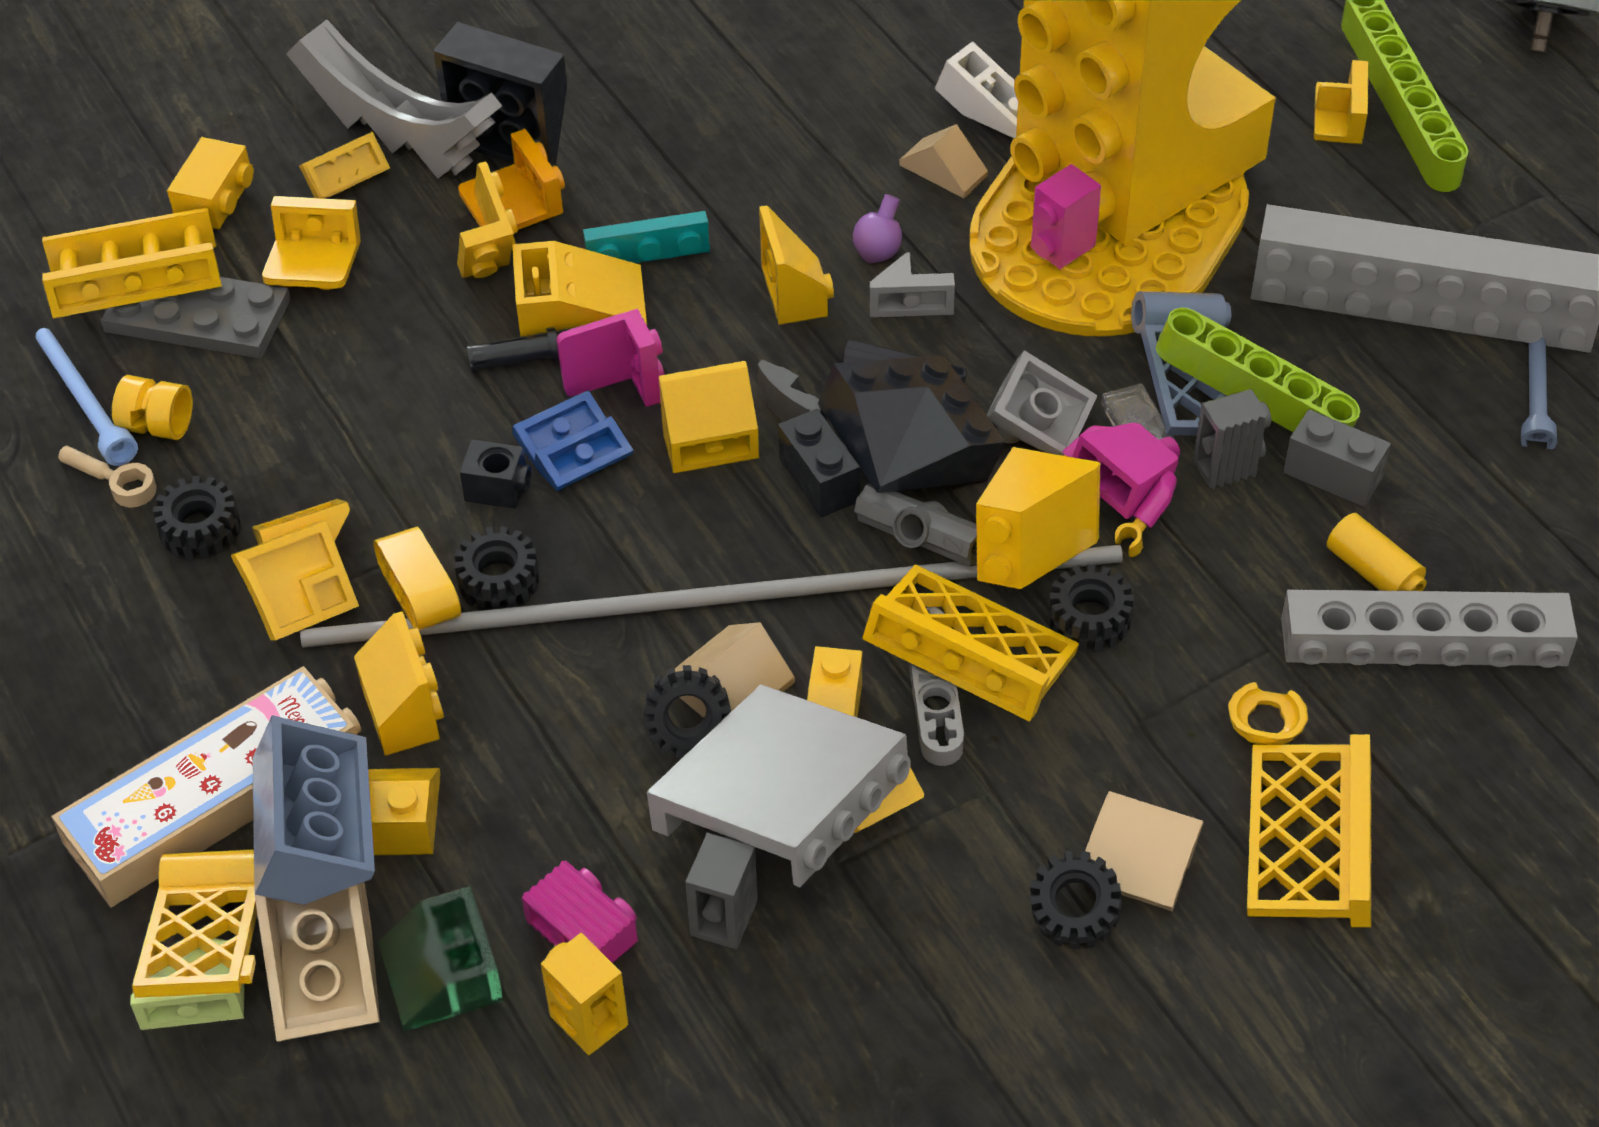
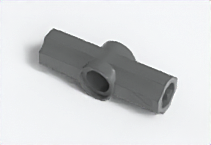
[854,483,977,567]

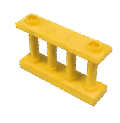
[42,207,222,318]

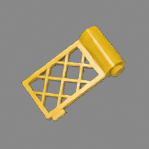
[132,849,257,998]

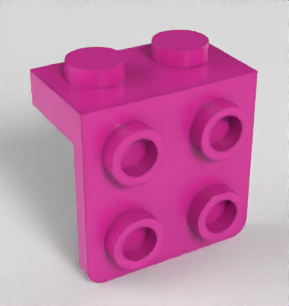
[556,308,665,407]

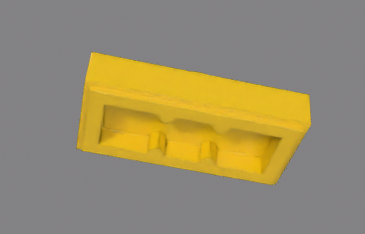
[299,132,390,199]

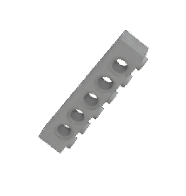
[1281,590,1578,668]

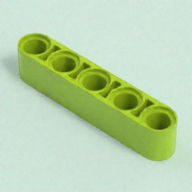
[1156,307,1360,432]

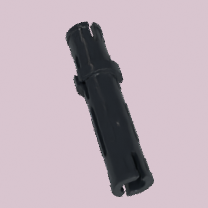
[467,326,580,372]

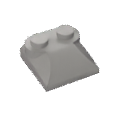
[987,350,1097,456]

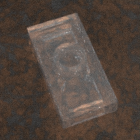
[1101,383,1176,441]

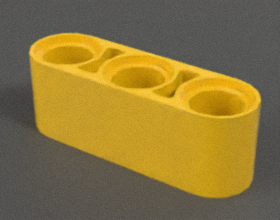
[373,527,461,630]

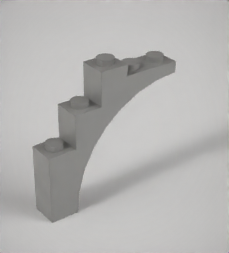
[286,20,502,179]

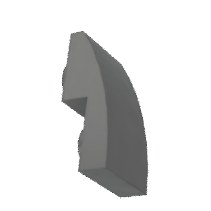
[757,359,827,422]

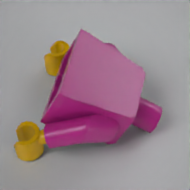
[1062,422,1180,557]

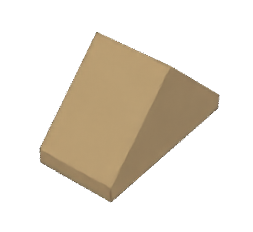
[900,124,988,198]

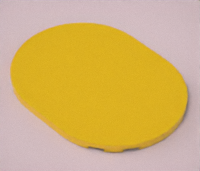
[970,156,1249,336]

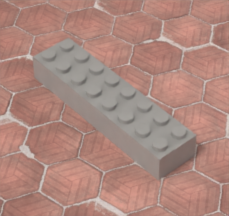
[1251,204,1599,353]

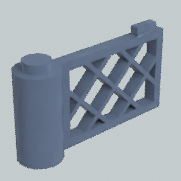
[1131,291,1231,435]

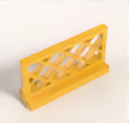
[862,564,1079,722]
[1247,735,1371,927]

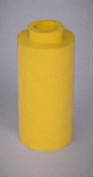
[1326,513,1427,591]

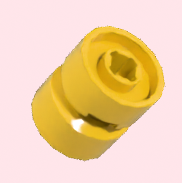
[112,375,193,440]

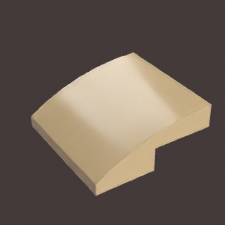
[1085,791,1203,911]

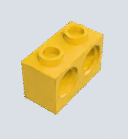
[541,932,628,1056]

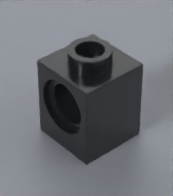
[460,439,532,509]

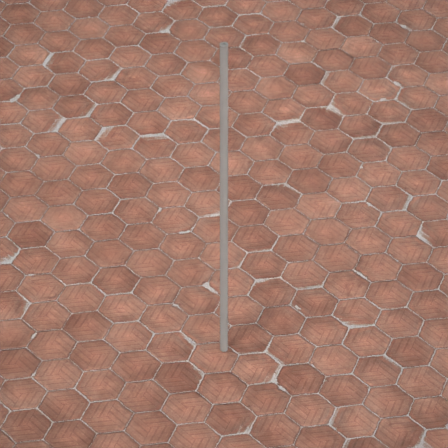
[300,545,1123,648]

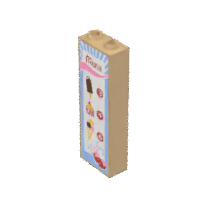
[51,666,361,908]

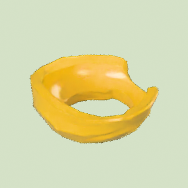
[1228,682,1308,745]

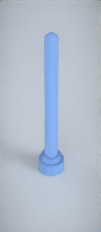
[36,328,138,466]

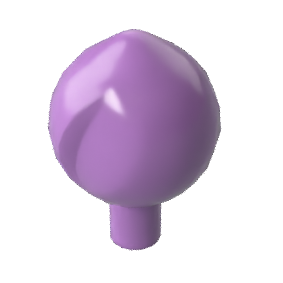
[853,194,902,263]

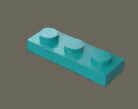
[583,211,710,263]

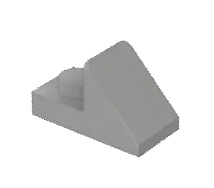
[870,253,955,318]

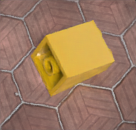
[976,447,1100,589]

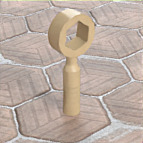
[58,446,157,507]

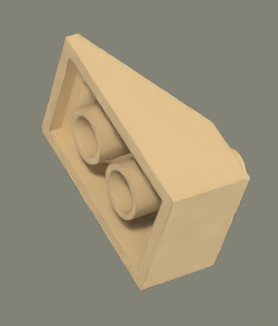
[255,882,380,1042]

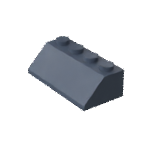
[253,715,375,905]

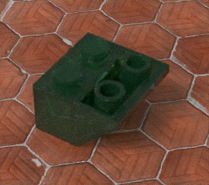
[378,886,504,1031]

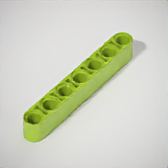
[1341,0,1469,192]

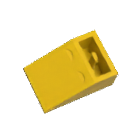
[512,241,647,336]

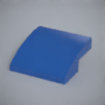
[512,390,634,491]

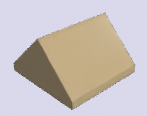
[663,622,795,717]

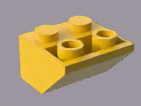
[659,361,759,474]
[354,611,444,756]

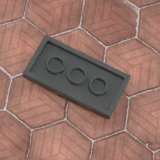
[101,277,291,359]

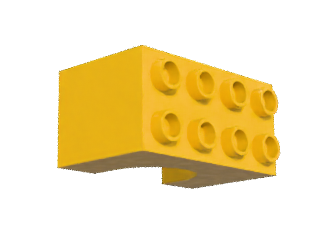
[1010,0,1276,245]

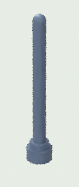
[1521,337,1557,449]

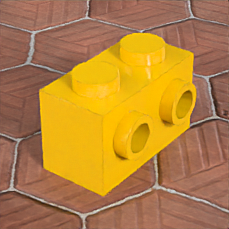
[167,137,254,229]

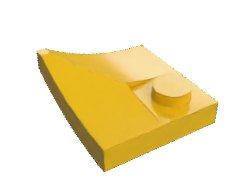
[231,521,359,640]

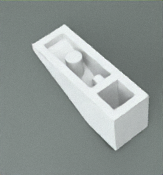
[935,41,1018,138]

